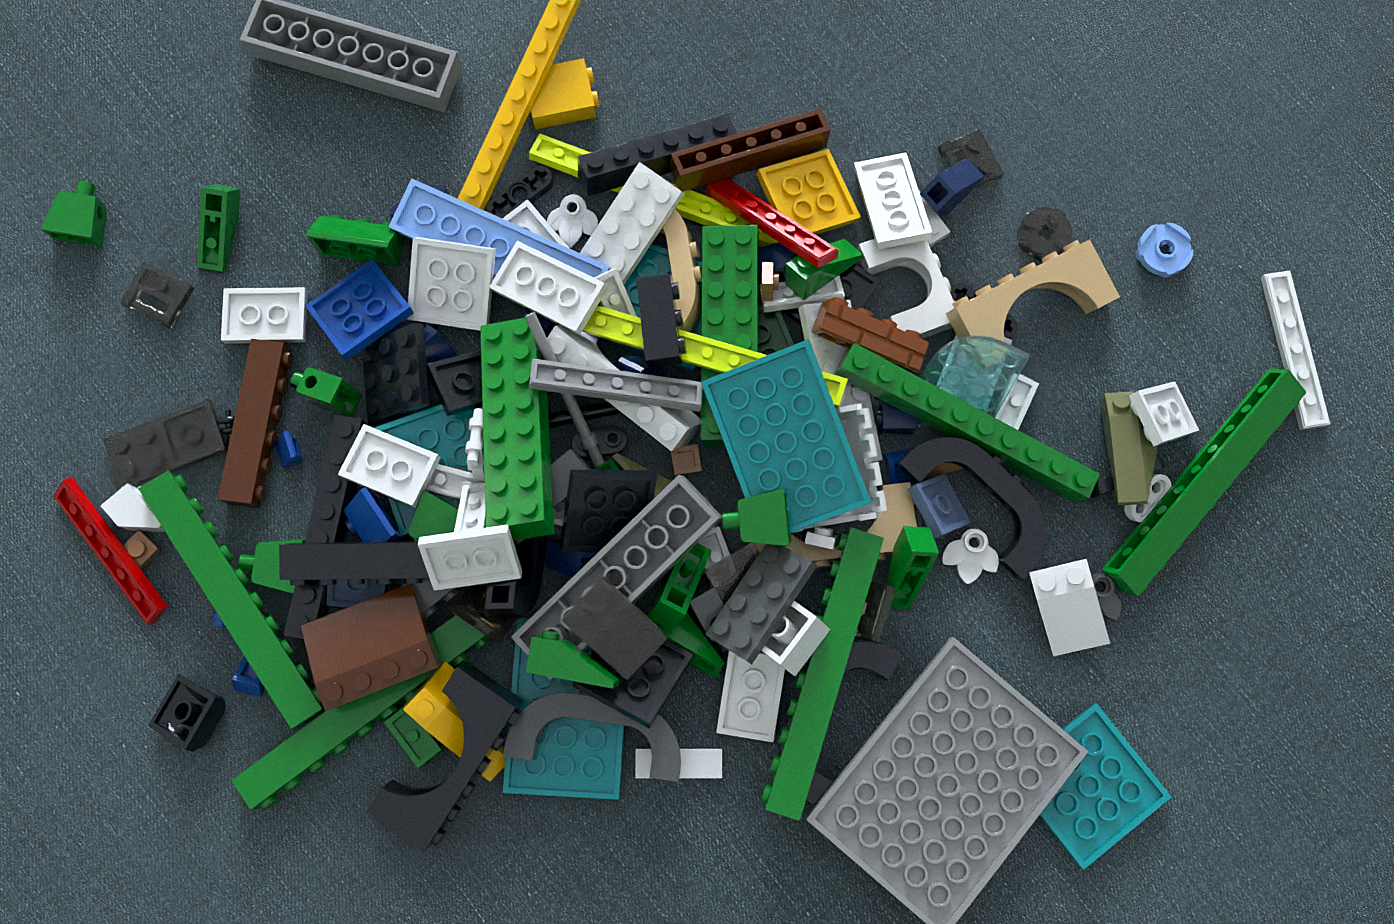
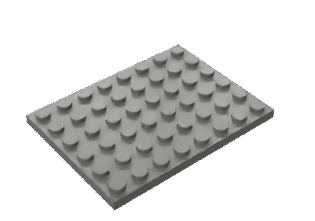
[805,637,1088,924]

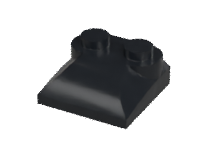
[148,674,226,752]

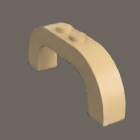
[641,209,702,355]

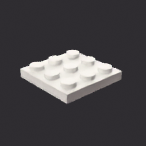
[407,237,496,331]

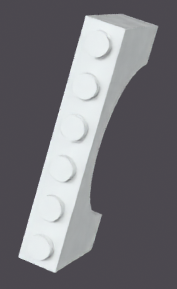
[547,325,701,451]

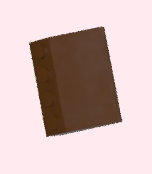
[301,584,442,711]

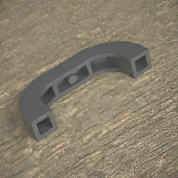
[503,691,681,782]

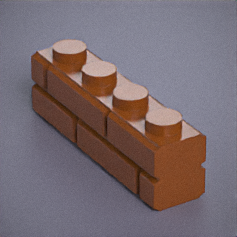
[811,297,929,374]

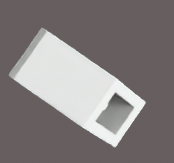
[101,483,165,532]

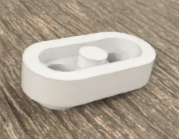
[1124,473,1172,522]

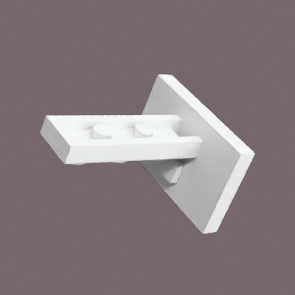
[418,483,522,590]

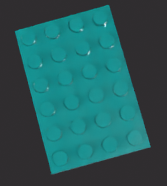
[701,339,872,533]
[503,618,624,800]

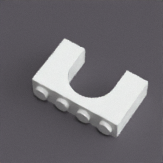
[857,239,956,339]

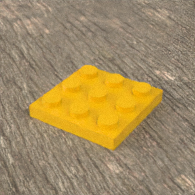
[756,149,861,235]

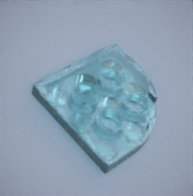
[921,336,1030,417]

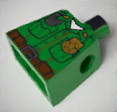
[290,367,363,417]

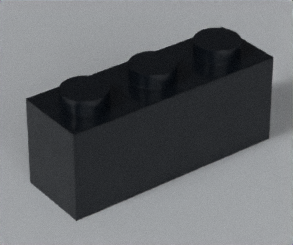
[636,274,687,368]

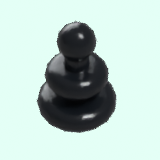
[217,410,235,446]

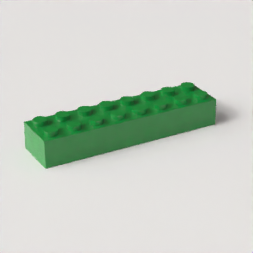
[701,225,759,447]
[481,318,554,541]

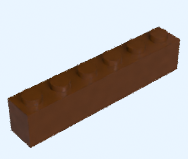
[670,109,830,192]
[218,339,293,509]

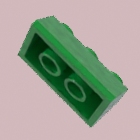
[306,214,405,267]

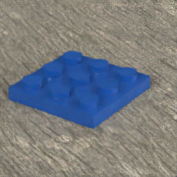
[305,259,414,361]

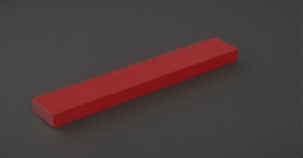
[706,178,839,268]
[53,477,168,625]

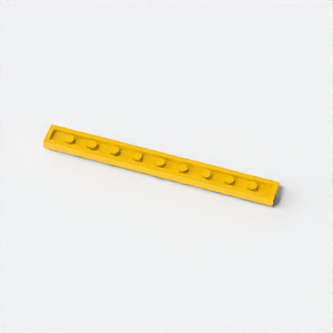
[458,0,582,210]

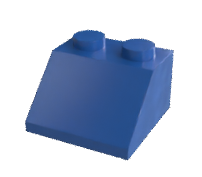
[343,487,407,542]

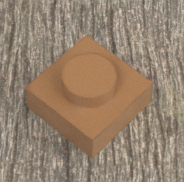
[762,262,779,301]
[670,444,702,476]
[123,530,162,570]

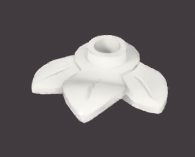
[547,194,599,248]
[942,529,999,584]

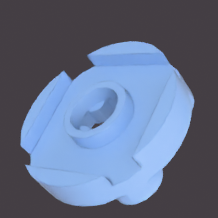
[1136,223,1193,278]

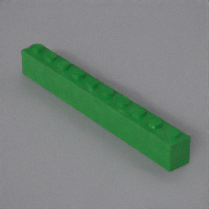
[834,343,1100,503]
[1101,369,1307,597]
[138,470,325,730]
[761,527,884,821]
[231,604,495,810]

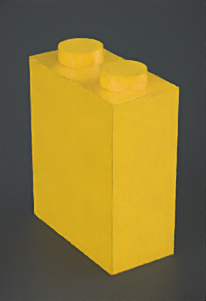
[531,58,600,130]

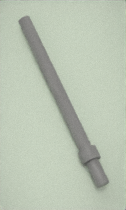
[525,312,604,467]

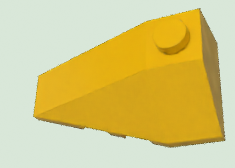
[403,661,505,782]

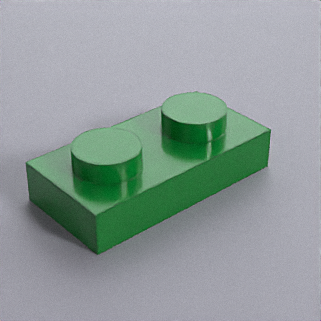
[384,707,443,768]

